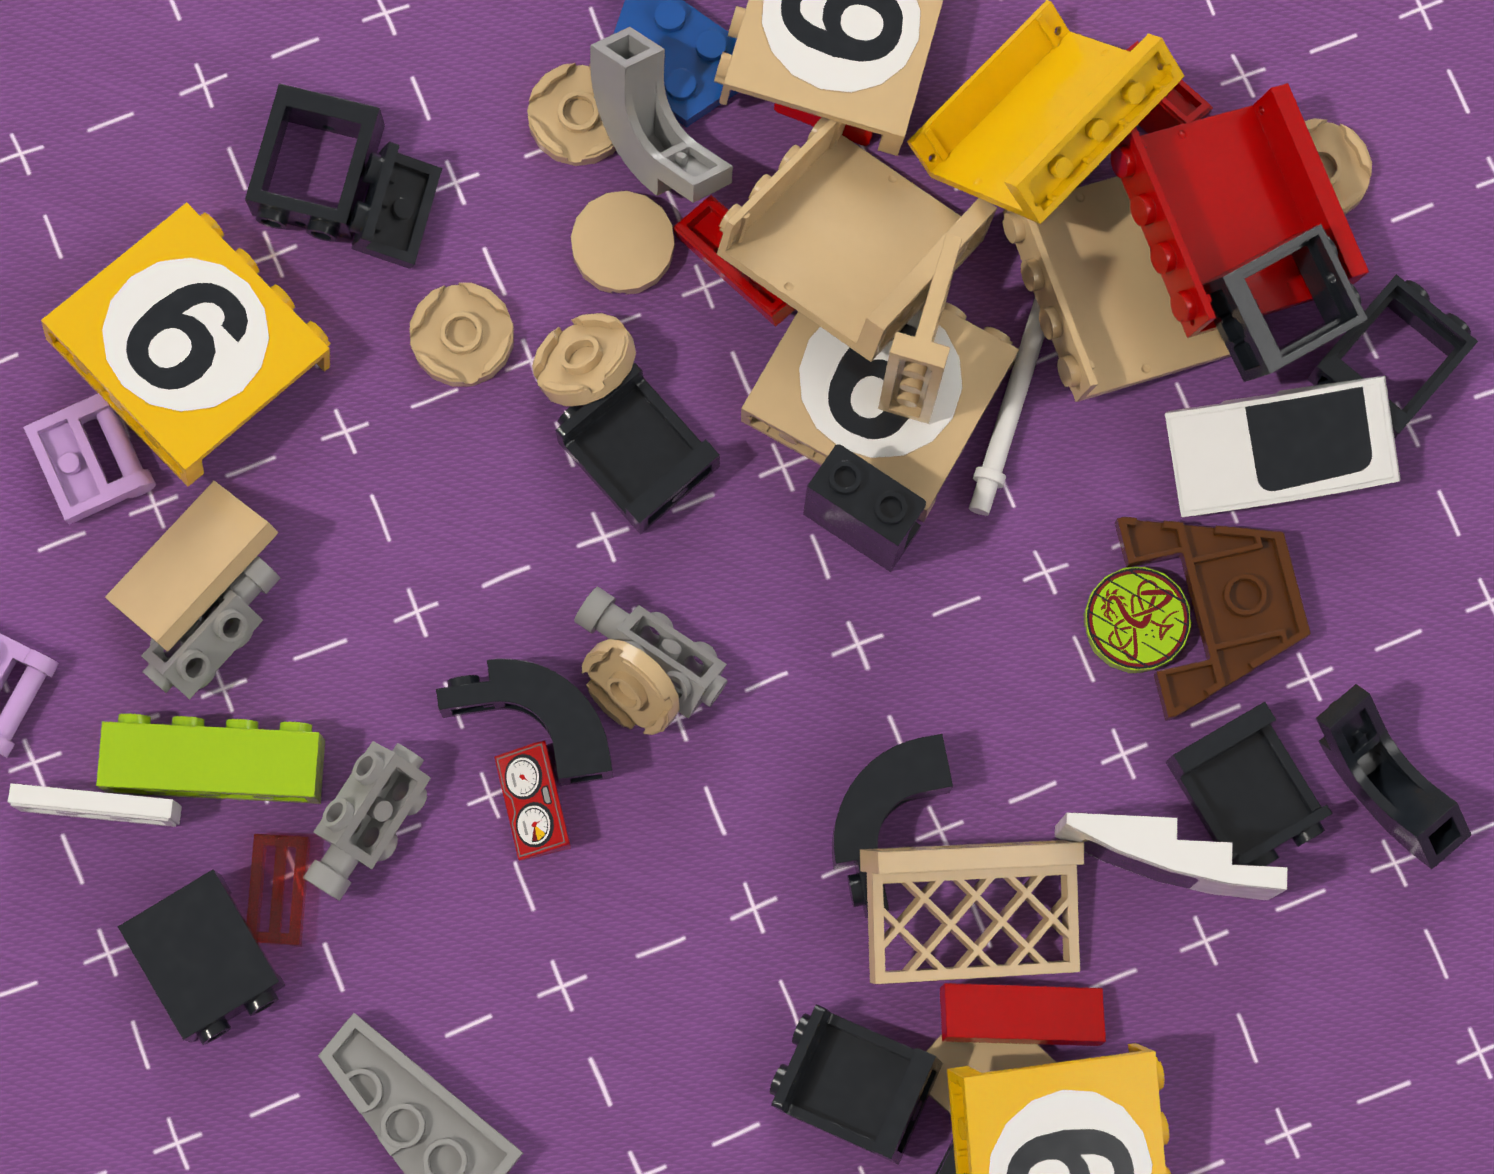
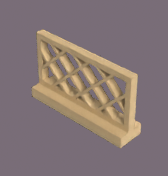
[878,233,963,424]
[860,840,1084,984]

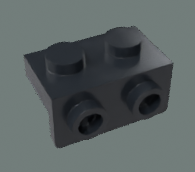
[348,141,442,269]

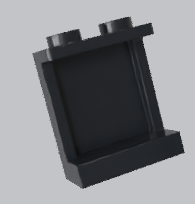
[556,363,720,535]
[803,444,926,572]
[1166,702,1333,866]
[118,869,285,1045]
[770,1004,943,1165]

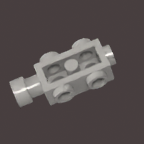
[141,556,281,700]
[574,586,728,719]
[303,741,431,901]

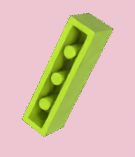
[96,714,325,804]

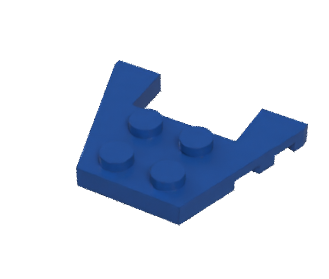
[613,0,739,128]

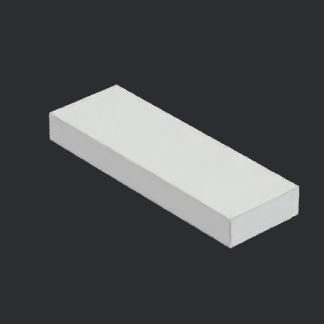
[8,783,182,827]

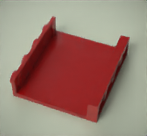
[1110,83,1369,338]

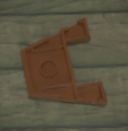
[1115,517,1311,721]

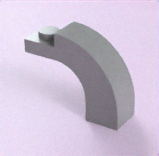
[590,27,733,203]

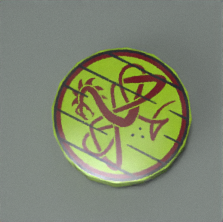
[1083,567,1191,673]

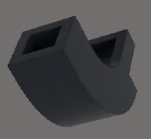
[436,659,614,786]
[1316,684,1472,869]
[832,734,953,918]

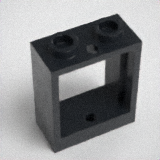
[245,83,385,242]
[1202,224,1368,382]
[1307,274,1478,439]

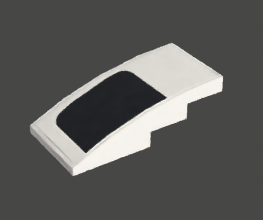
[1165,376,1400,517]
[1055,813,1287,900]

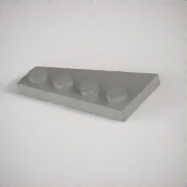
[318,1013,524,1174]

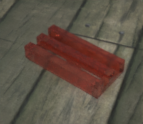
[247,834,310,947]

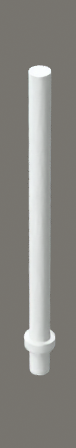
[969,297,1045,516]

